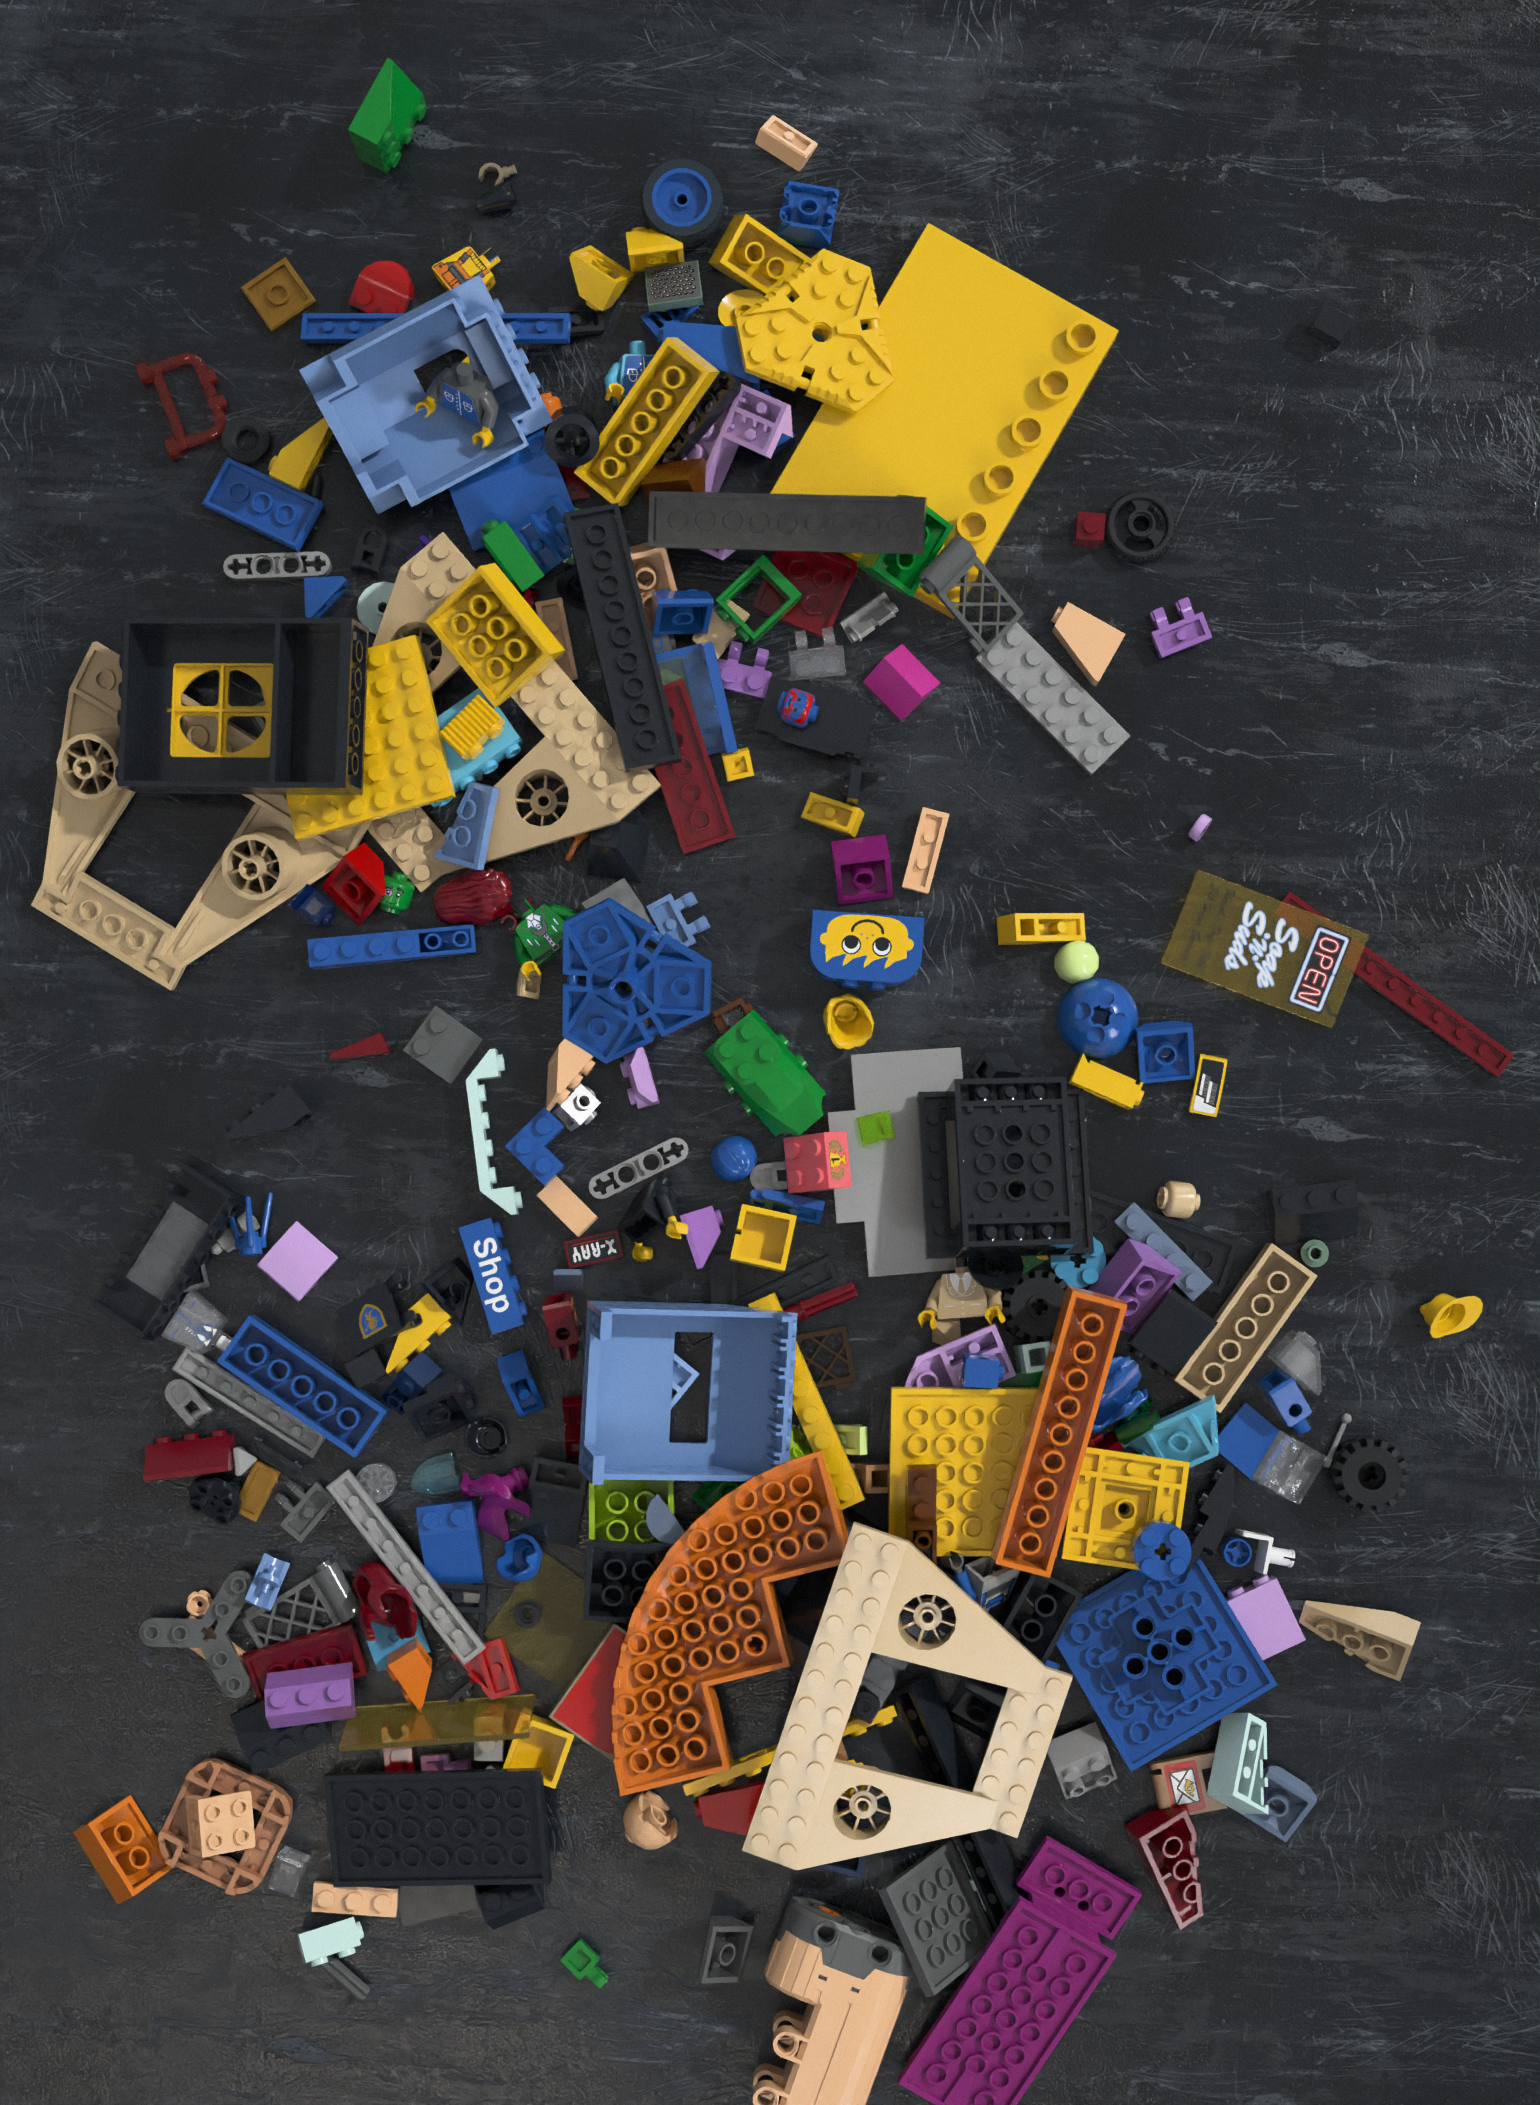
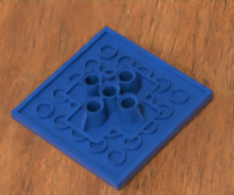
[1056,1538,1277,1772]

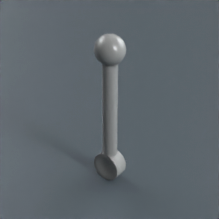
[1323,1413,1352,1468]

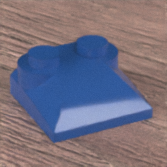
[1135,1021,1195,1084]

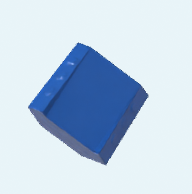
[777,181,839,250]

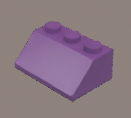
[1088,1239,1182,1334]
[264,1662,356,1729]

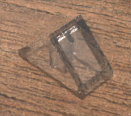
[268,1846,311,1898]

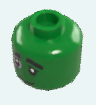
[379,871,415,914]

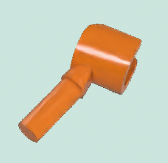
[564,832,589,862]

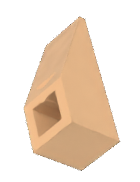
[546,1038,596,1112]

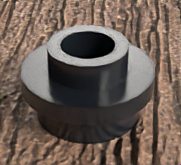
[514,1600,542,1629]

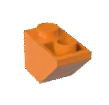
[386,1637,432,1710]

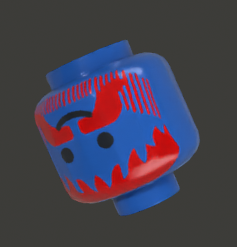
[776,688,819,728]

